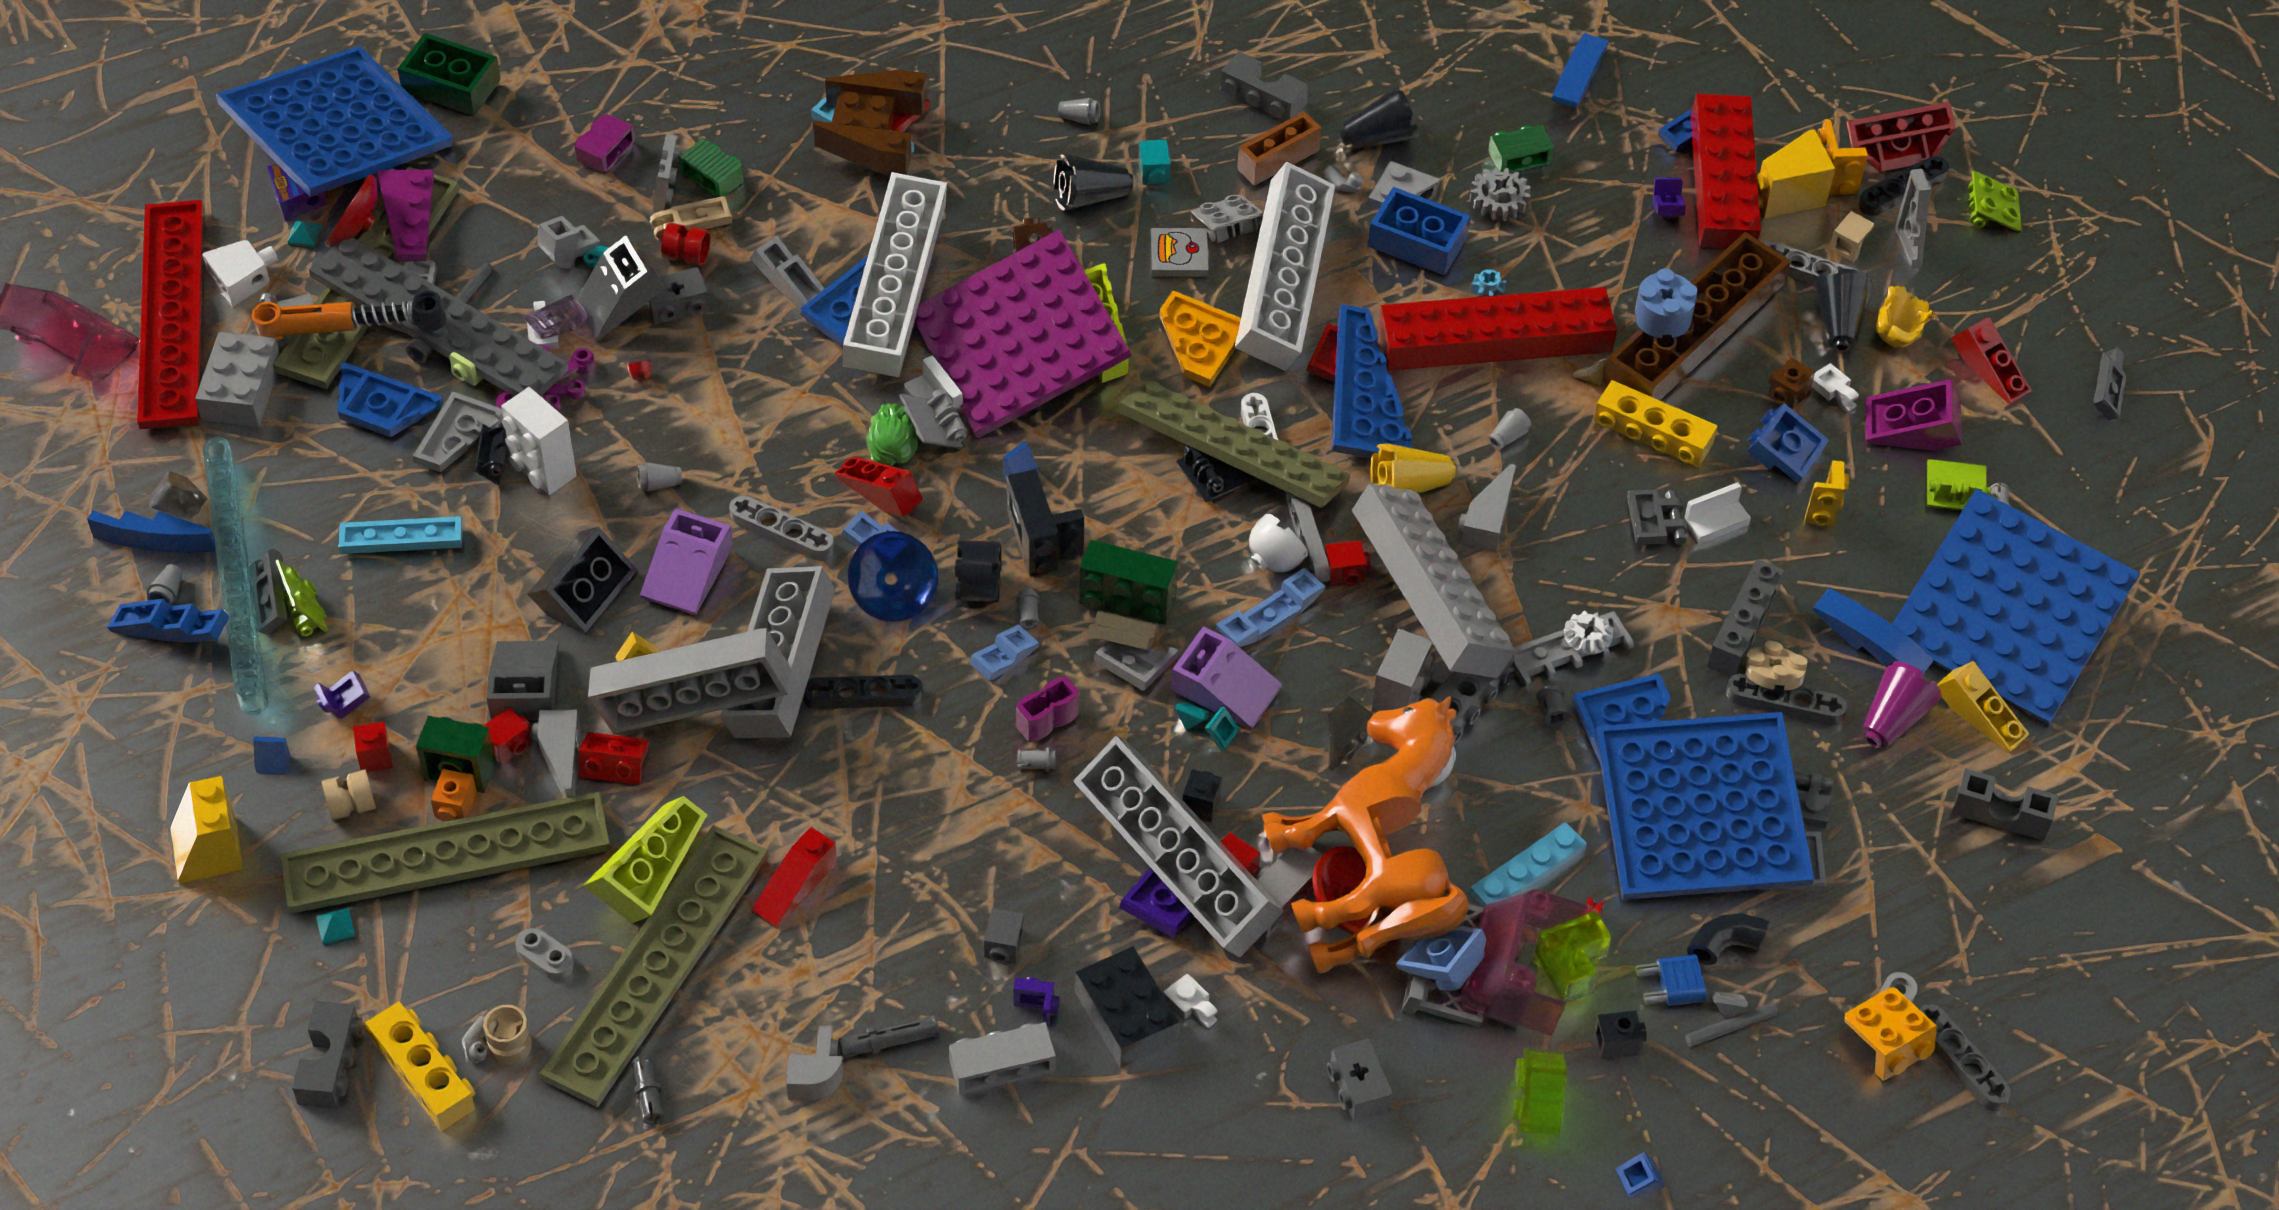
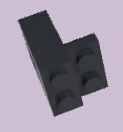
[1007,469,1084,576]

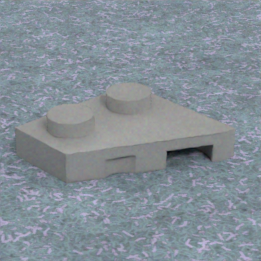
[1368,161,1439,209]
[1094,641,1179,691]

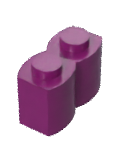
[574,113,636,173]
[1016,677,1079,742]

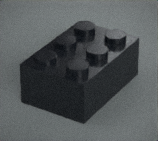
[1075,946,1180,1068]

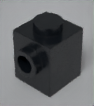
[1182,769,1222,823]
[1594,1010,1647,1060]

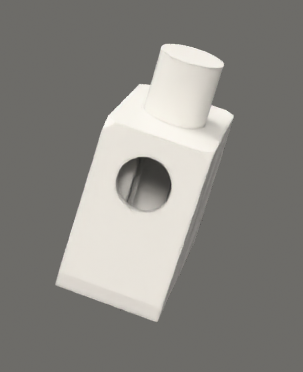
[202,240,278,307]

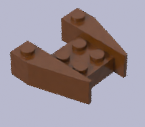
[813,70,927,175]

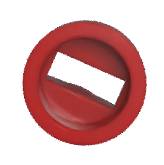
[627,360,652,382]

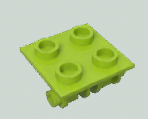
[1968,170,2022,232]
[1927,459,1990,511]
[276,560,328,636]

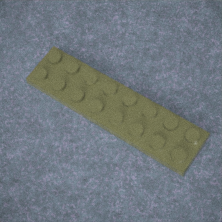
[1118,380,1351,508]

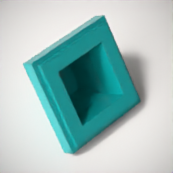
[287,221,323,248]
[1175,702,1212,731]
[1205,707,1240,751]
[316,907,355,945]

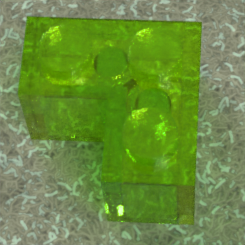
[1535,911,1611,1004]
[1513,1048,1567,1135]

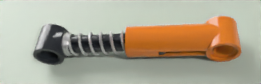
[252,291,447,341]

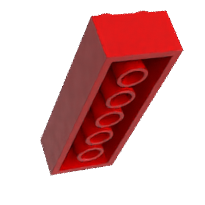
[1691,94,1761,249]

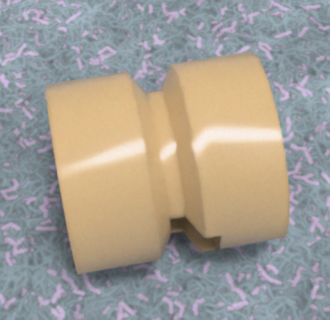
[322,769,376,821]
[483,1005,532,1065]

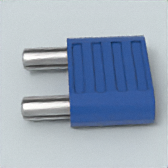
[1636,954,1707,1006]

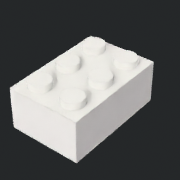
[501,387,577,495]

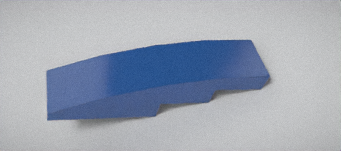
[1551,33,1609,108]
[87,510,217,553]
[1812,588,1934,677]
[107,599,230,642]

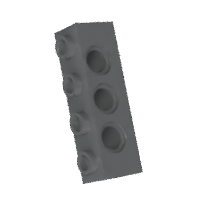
[1707,559,1785,677]
[1430,655,1515,744]

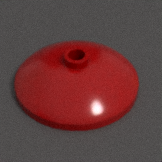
[324,174,377,248]
[1313,846,1373,935]

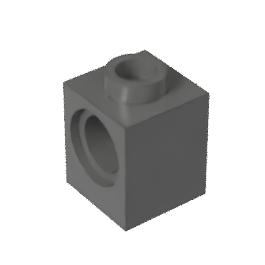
[984,908,1024,963]

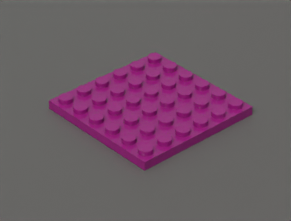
[915,229,1132,439]

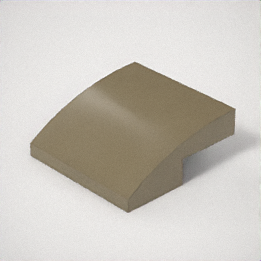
[1087,611,1160,650]

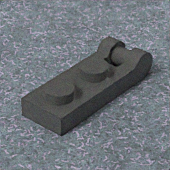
[250,549,287,635]

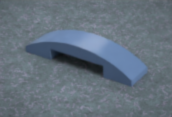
[1216,568,1325,647]

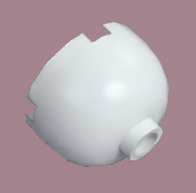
[1249,514,1308,573]

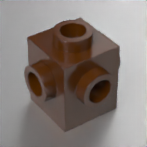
[1011,217,1053,253]
[1768,357,1816,410]

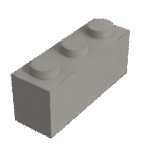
[1257,847,1322,939]
[949,1022,1056,1095]

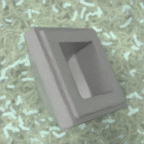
[1712,991,1748,1020]

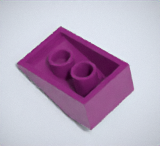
[1866,379,1962,450]

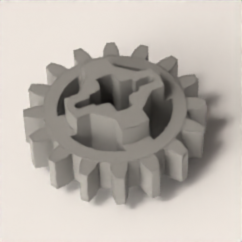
[1470,167,1531,220]

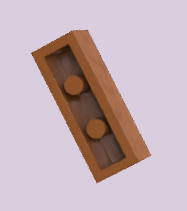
[1237,111,1321,186]

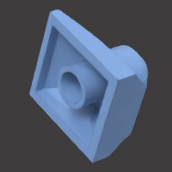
[1396,926,1486,991]

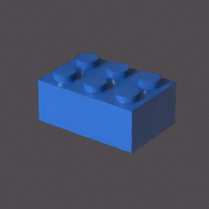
[1368,187,1470,275]

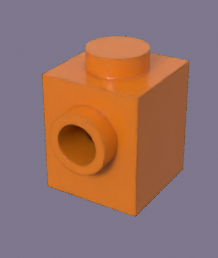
[431,769,477,822]

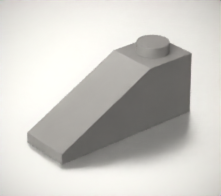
[1458,464,1516,551]
[533,710,580,798]

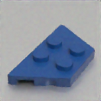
[337,362,443,437]

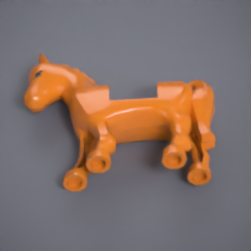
[1262,696,1468,974]

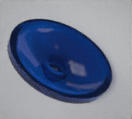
[847,531,938,622]

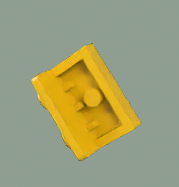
[1805,460,1849,526]

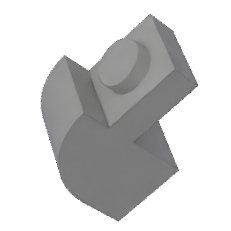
[537,216,600,268]
[786,1026,844,1101]

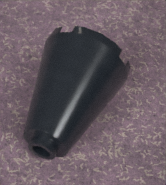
[1339,87,1419,149]
[1053,154,1134,210]
[1815,268,1873,352]

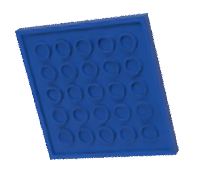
[217,46,453,197]
[1892,489,2140,726]
[1595,712,1814,900]

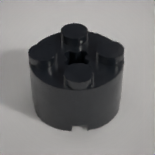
[955,540,1002,602]

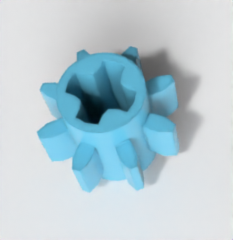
[1470,269,1507,297]

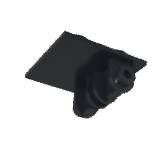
[1176,445,1256,503]

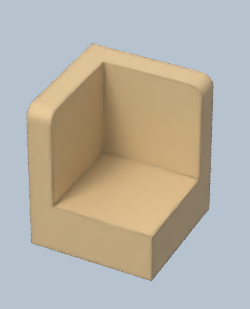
[1829,211,1874,262]

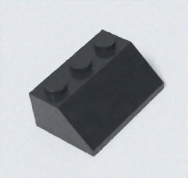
[527,526,638,633]

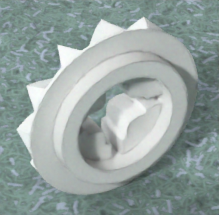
[1564,610,1613,654]

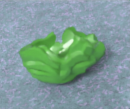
[866,403,919,466]

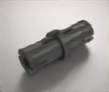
[631,1056,664,1124]

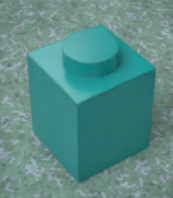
[1139,139,1171,184]

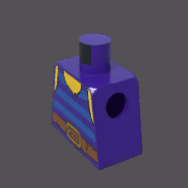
[267,164,327,222]

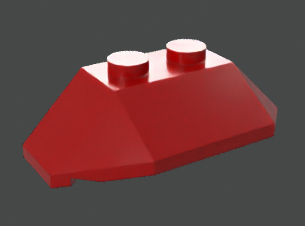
[1846,102,1956,173]

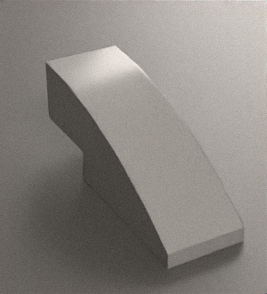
[750,235,825,309]

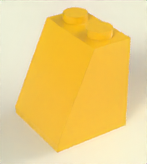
[1757,129,1835,219]
[171,776,244,884]

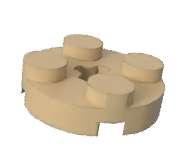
[1744,641,1807,690]

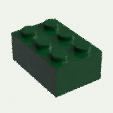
[397,33,501,116]
[1079,539,1178,625]

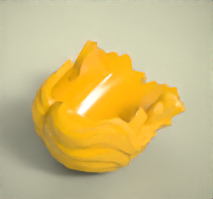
[1875,286,1935,348]

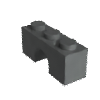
[1220,52,1308,121]
[1951,768,2059,841]
[292,1001,362,1108]

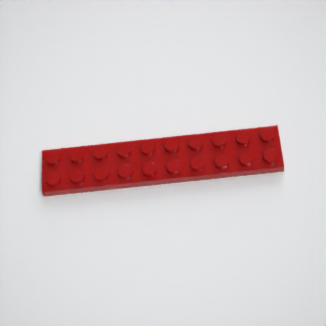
[137,200,204,429]

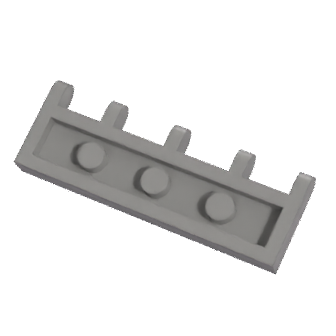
[1513,611,1634,687]

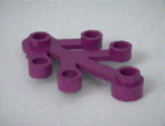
[496,345,596,412]

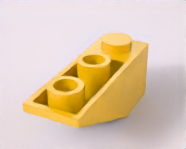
[1937,661,2029,753]

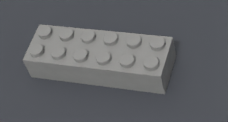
[721,566,835,738]
[588,628,789,734]

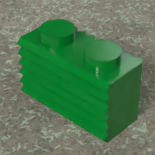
[1488,125,1554,173]
[678,138,744,197]

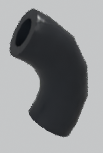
[1687,913,1770,965]

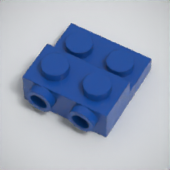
[1747,403,1829,483]

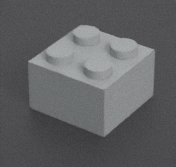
[1372,629,1435,712]

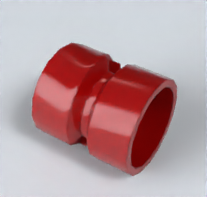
[661,223,711,266]

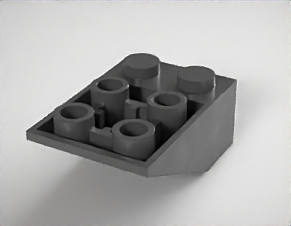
[574,235,665,341]
[486,641,559,720]

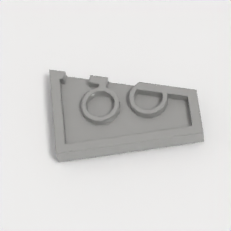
[413,391,503,472]

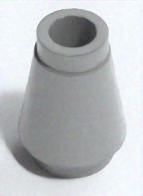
[1058,98,1100,125]
[1488,408,1531,450]
[637,462,682,492]
[147,564,183,606]

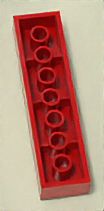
[1378,287,1617,371]

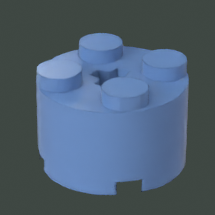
[1635,268,1697,338]

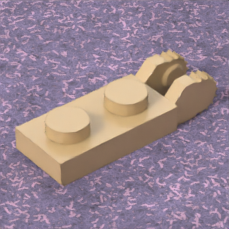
[650,196,733,240]

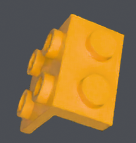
[1817,119,1868,195]
[1844,987,1937,1081]

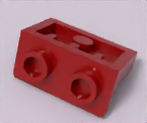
[578,732,649,785]

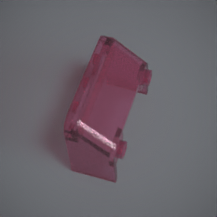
[0,283,140,382]
[1460,890,1589,1036]

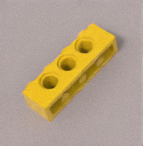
[1593,380,1718,467]
[365,1001,475,1131]

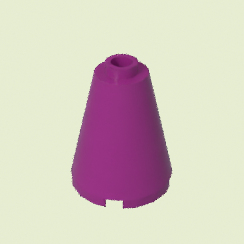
[1862,661,1942,748]

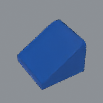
[1003,442,1038,478]
[253,736,291,775]
[1615,1152,1666,1198]

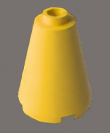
[1370,443,1456,494]

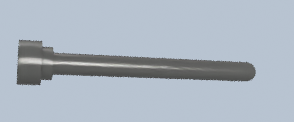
[406,263,493,363]

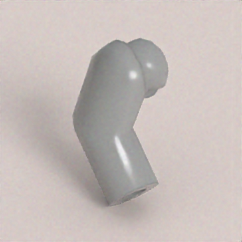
[1322,166,1363,192]
[462,1016,488,1063]

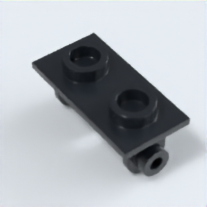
[474,422,507,485]

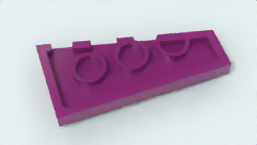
[377,170,435,262]

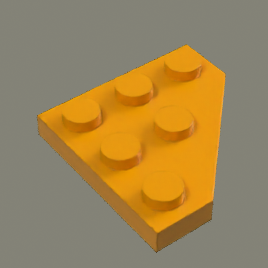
[1160,290,1241,387]

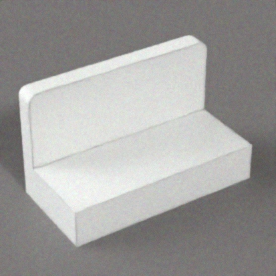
[904,355,963,414]
[1684,483,1751,544]

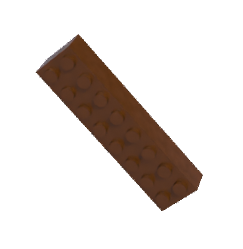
[1603,232,1791,400]

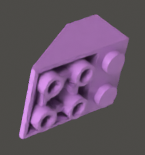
[640,508,733,615]
[1171,626,1282,730]

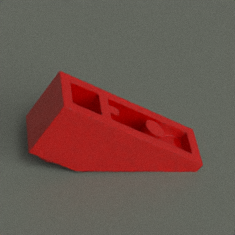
[751,827,837,929]

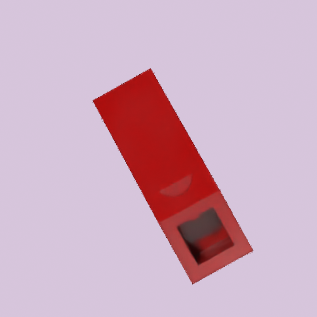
[1951,317,2032,404]
[834,456,923,517]

